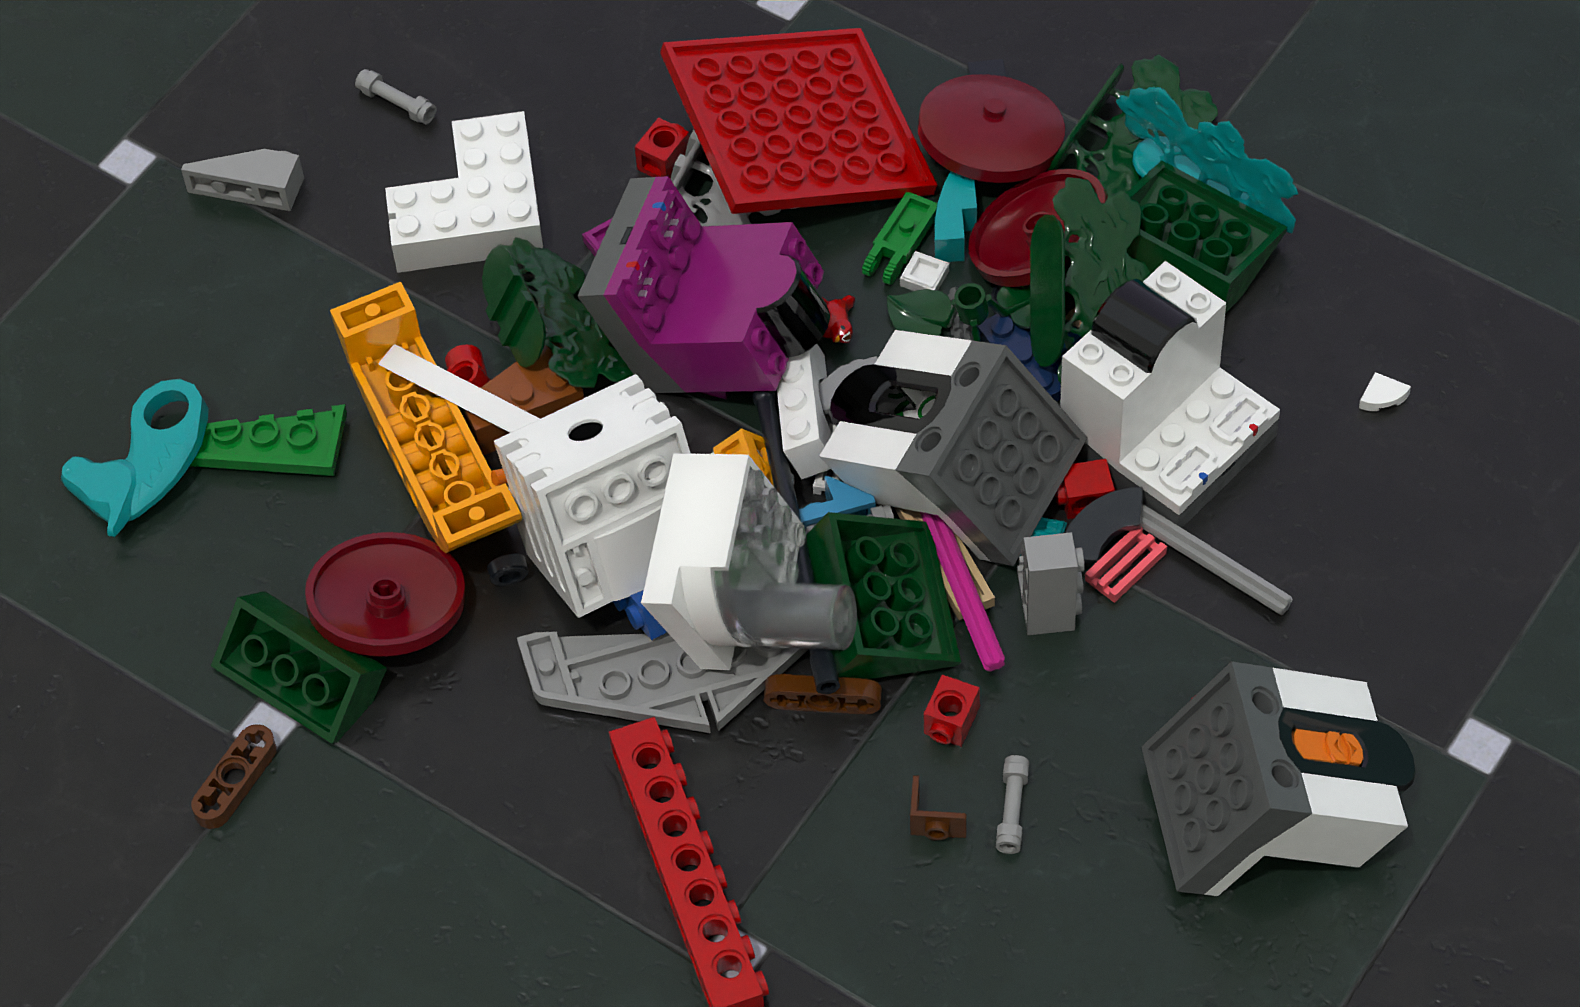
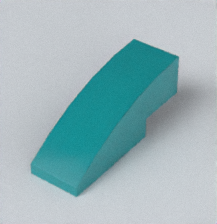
[935,171,977,262]

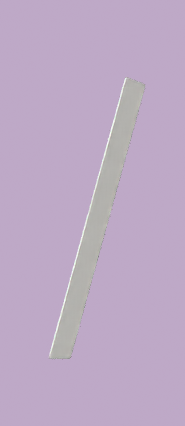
[378,344,540,433]

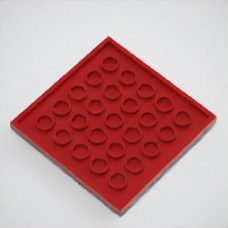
[660,28,937,214]

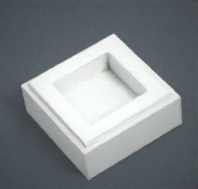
[900,251,949,291]

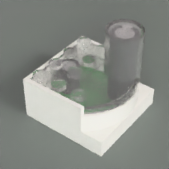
[641,453,857,670]

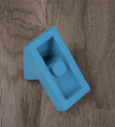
[799,476,876,529]

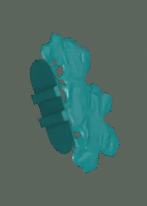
[1116,87,1298,233]

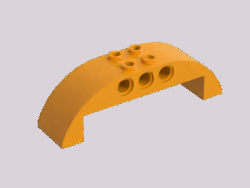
[330,282,522,553]

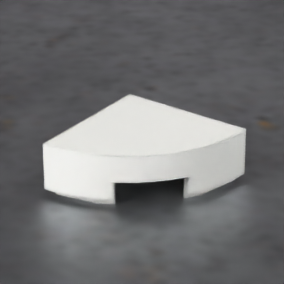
[1359,372,1411,411]

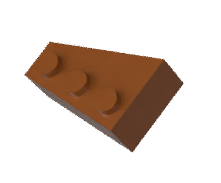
[463,342,584,455]

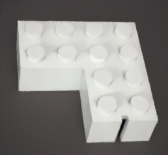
[385,111,543,273]

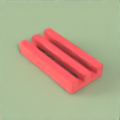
[1085,527,1167,603]

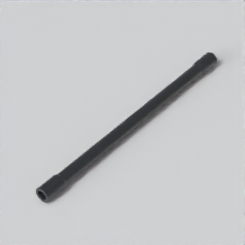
[751,391,840,694]

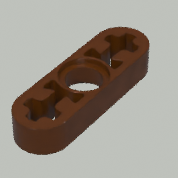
[764,674,882,714]
[191,724,277,829]

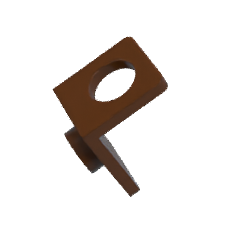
[910,775,967,840]

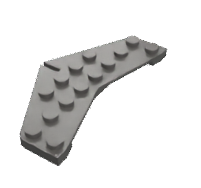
[517,559,813,733]

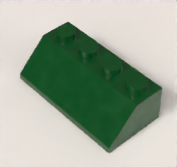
[211,591,387,744]

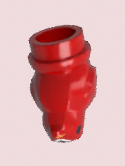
[802,295,855,343]

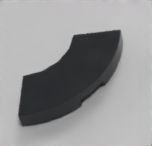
[1065,487,1144,564]

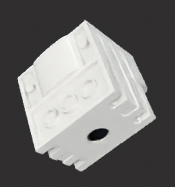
[494,374,691,618]

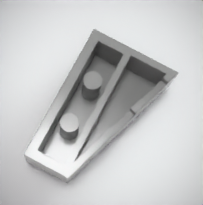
[1017,532,1084,635]

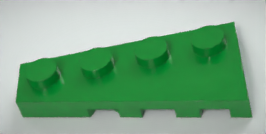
[190,404,347,476]

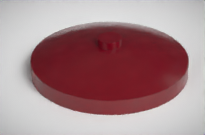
[918,74,1065,183]
[968,169,1108,287]
[305,532,465,656]

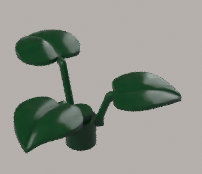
[887,283,1030,342]

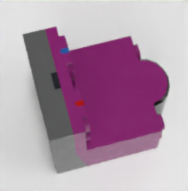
[578,176,830,393]

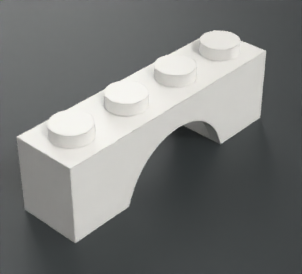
[774,327,832,479]

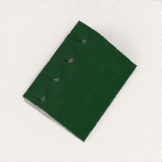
[1127,160,1288,313]
[806,512,961,679]

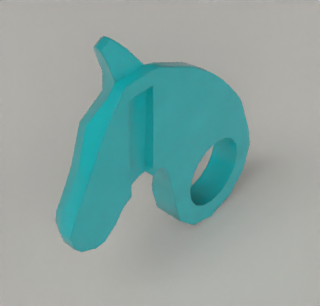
[61,379,209,537]

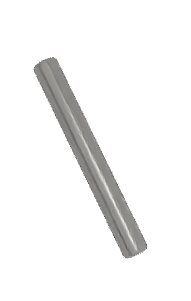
[1141,504,1293,615]

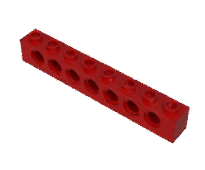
[609,717,769,1007]

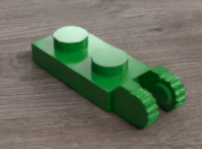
[862,192,938,285]

